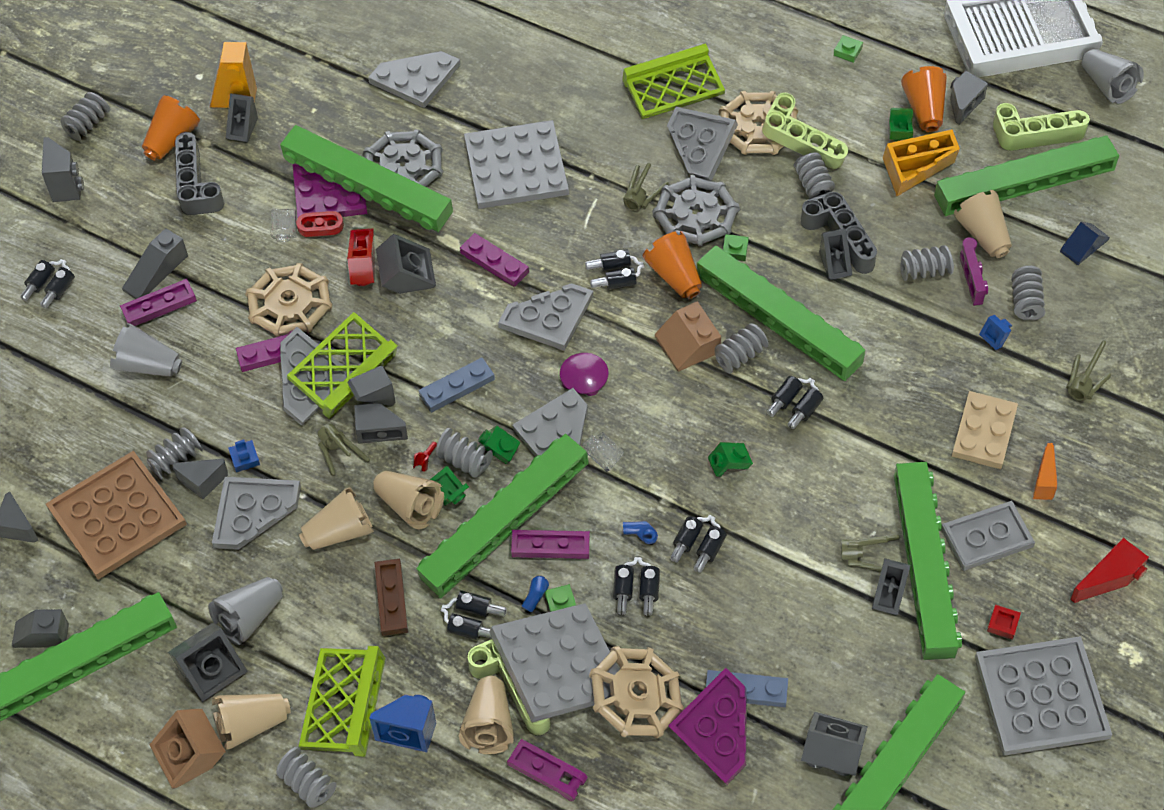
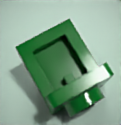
[888,108,913,142]
[476,425,521,464]
[708,442,753,477]
[430,466,469,506]

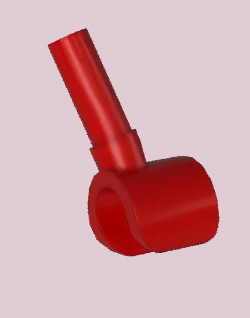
[413,441,437,471]

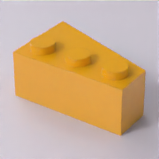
[210,42,257,108]
[882,129,960,196]

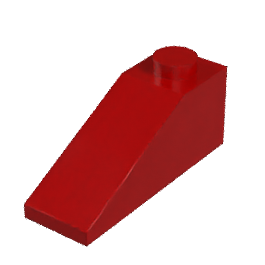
[347,228,375,286]
[1070,538,1149,603]

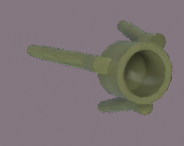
[623,163,669,211]
[1066,340,1111,401]
[318,424,370,476]
[841,535,900,572]

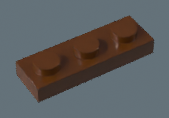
[374,558,408,636]

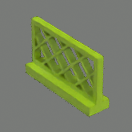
[622,43,725,120]
[287,312,398,419]
[298,646,386,757]

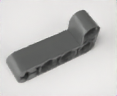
[175,132,225,215]
[801,192,877,274]

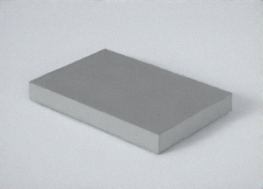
[941,501,1035,571]

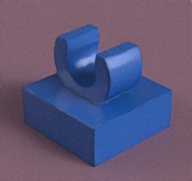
[979,315,1012,350]
[228,440,260,473]

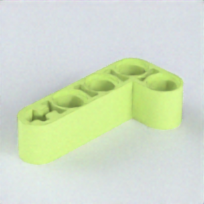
[762,92,848,169]
[993,103,1090,150]
[467,639,551,735]

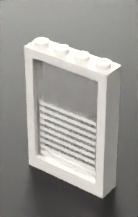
[944,0,1102,78]

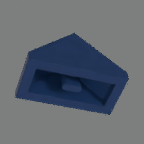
[1060,222,1110,265]

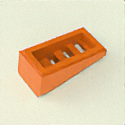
[1033,443,1057,500]

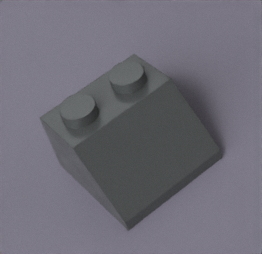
[42,137,84,202]
[376,234,436,294]
[168,622,248,702]
[801,712,868,776]

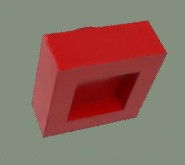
[987,604,1021,640]

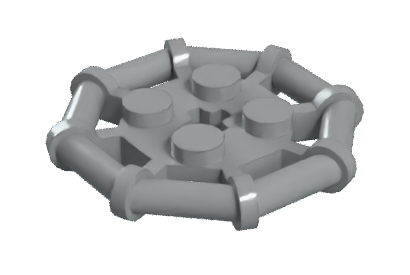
[362,129,443,187]
[652,175,740,247]

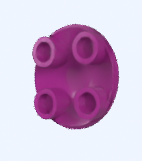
[560,353,609,396]

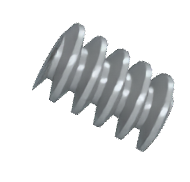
[60,92,111,141]
[793,152,835,199]
[900,245,954,281]
[1011,265,1046,321]
[715,323,768,374]
[146,427,203,480]
[436,428,493,478]
[276,746,337,808]

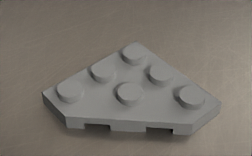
[368,51,460,108]
[667,107,738,181]
[498,283,593,351]
[280,327,352,426]
[512,388,588,457]
[212,477,301,550]

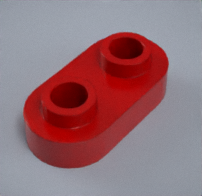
[296,211,344,237]

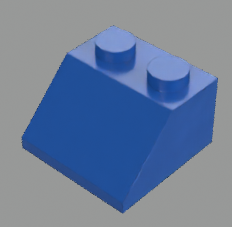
[369,695,437,752]

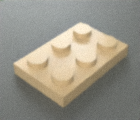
[952,391,1018,469]

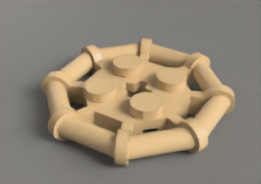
[718,90,798,155]
[245,263,333,337]
[589,646,684,738]

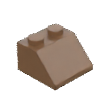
[655,301,721,372]
[149,709,226,788]

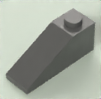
[122,228,188,299]

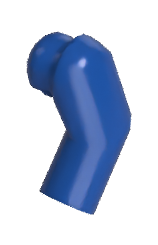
[623,521,658,544]
[521,576,549,612]

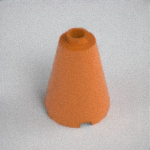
[901,66,947,132]
[142,95,200,160]
[643,231,702,299]

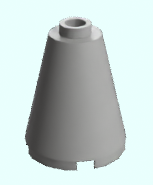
[1082,49,1144,104]
[110,323,182,377]
[208,577,283,645]

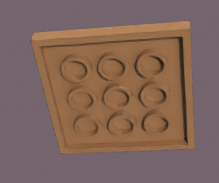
[46,451,187,580]

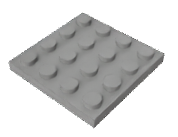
[464,120,569,209]
[489,603,619,722]
[975,636,1112,756]

